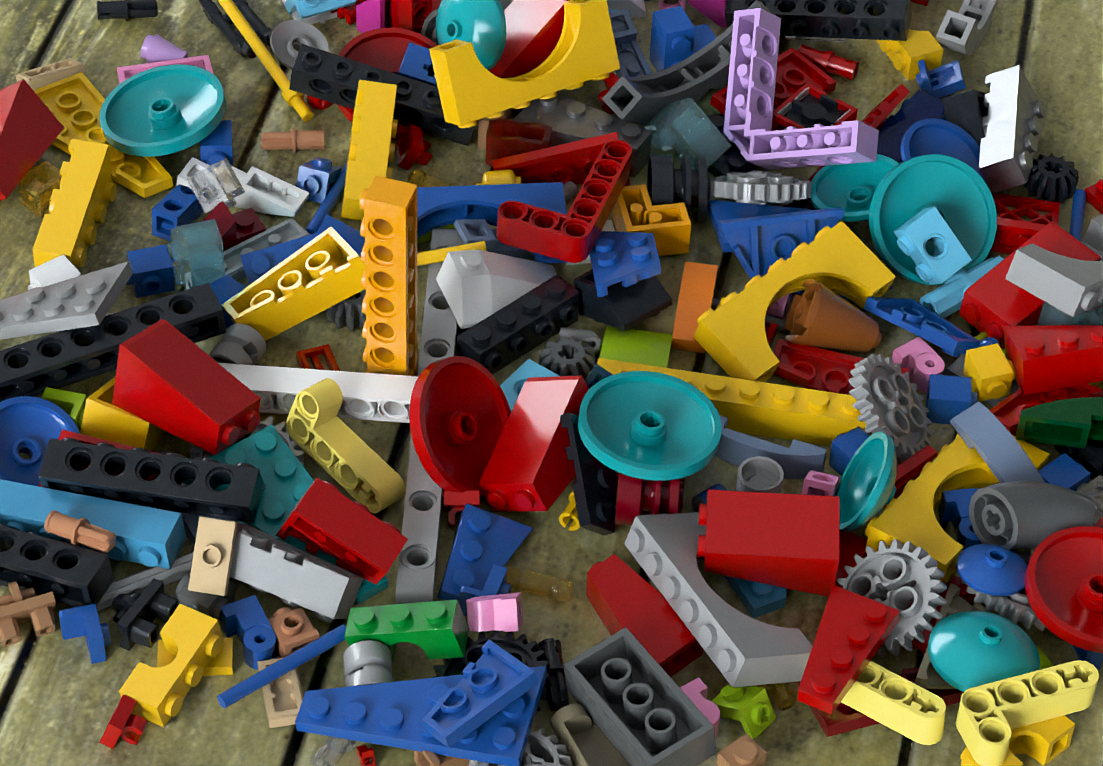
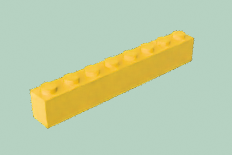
[593,358,866,446]

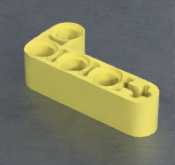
[286,378,406,513]
[956,660,1099,766]
[841,661,946,745]

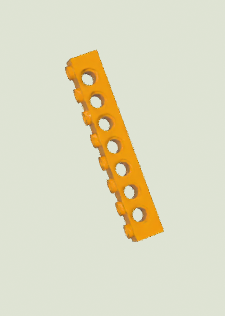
[360,176,418,376]

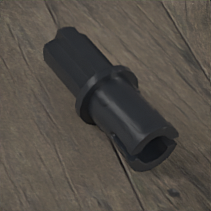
[97,0,158,21]
[538,638,570,711]

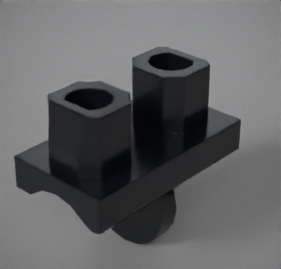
[112,578,178,651]

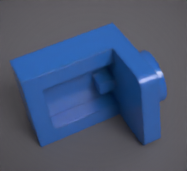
[916,59,966,101]
[296,157,342,203]
[459,564,512,617]
[59,604,111,664]

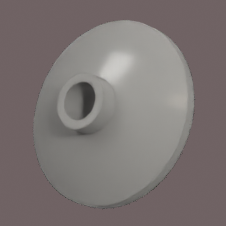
[270,20,329,70]

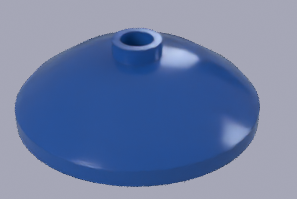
[901,118,986,183]
[0,396,80,486]

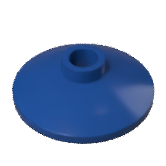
[956,544,1027,596]

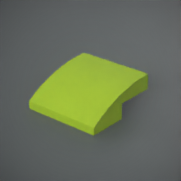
[600,326,673,368]

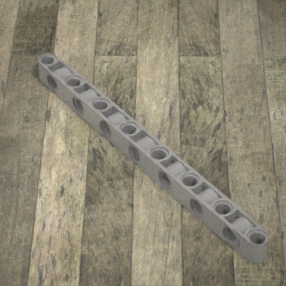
[395,228,465,604]

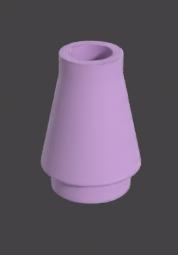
[140,34,188,63]

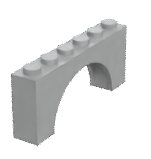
[1005,214,1103,317]
[624,512,812,688]

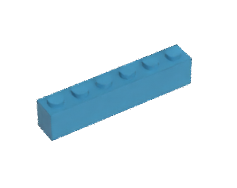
[0,479,186,569]

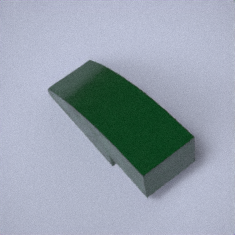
[1015,397,1103,448]

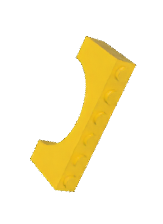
[429,0,620,128]
[693,221,896,382]
[865,433,1050,585]

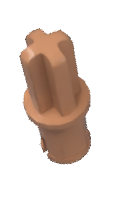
[261,128,324,153]
[44,510,116,553]

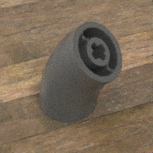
[969,480,1096,551]

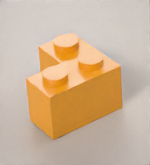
[612,184,691,256]

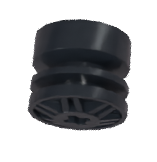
[647,154,710,222]

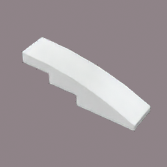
[176,157,309,217]

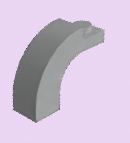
[936,0,999,56]

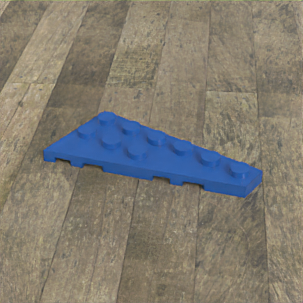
[295,666,547,766]

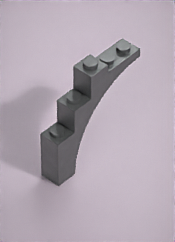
[602,0,774,129]

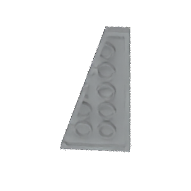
[0,261,133,340]

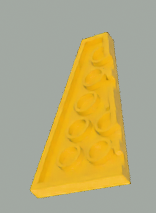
[34,72,173,198]

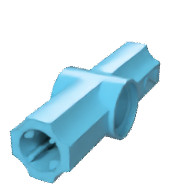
[919,256,1004,318]

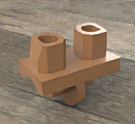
[0,581,56,647]

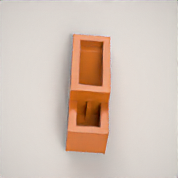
[672,261,718,353]

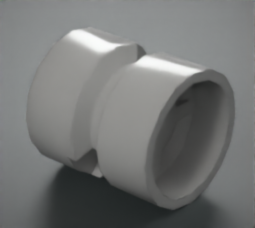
[209,323,266,365]
[736,456,784,493]
[343,640,393,687]

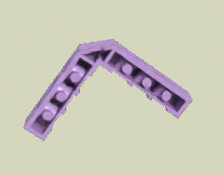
[724,8,879,170]

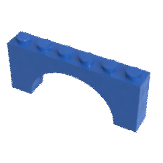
[417,182,567,263]

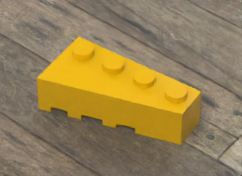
[341,80,398,221]
[33,139,117,270]
[222,227,365,341]

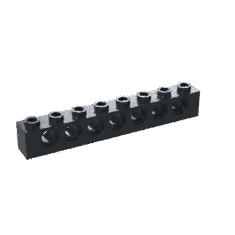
[0,282,226,402]

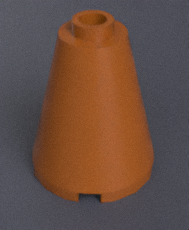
[784,279,882,353]

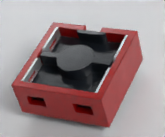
[771,83,858,131]

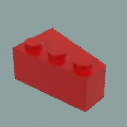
[1004,325,1103,395]
[275,477,408,584]

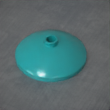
[436,0,507,71]
[811,154,899,222]
[835,432,897,533]
[928,611,1040,692]

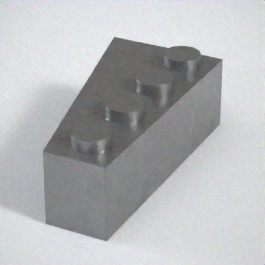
[979,65,1047,194]
[510,93,652,178]

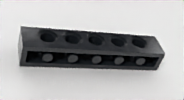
[725,0,912,41]
[289,44,476,146]
[38,438,264,523]
[0,524,114,606]

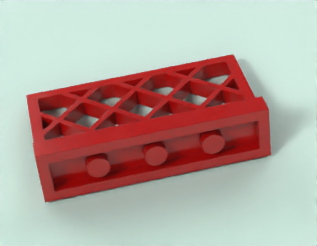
[990,192,1060,254]

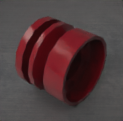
[615,473,685,526]

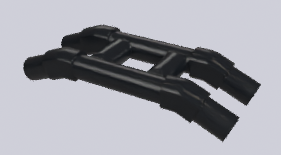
[199,0,273,58]

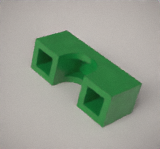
[344,600,469,662]

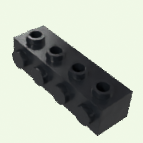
[457,275,580,375]

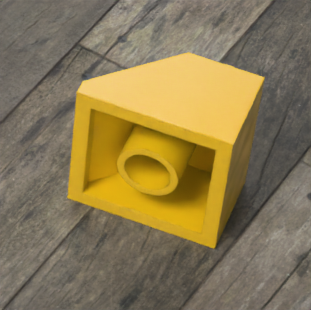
[80,376,165,451]

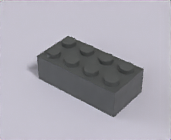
[563,627,716,766]

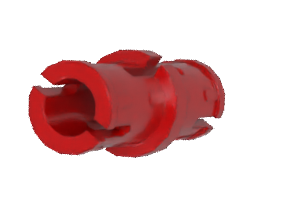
[798,44,859,81]

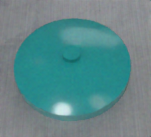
[99,64,227,157]
[869,154,997,286]
[578,371,722,481]

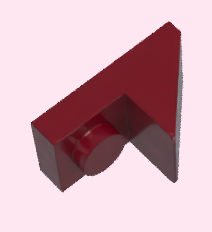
[193,201,266,258]

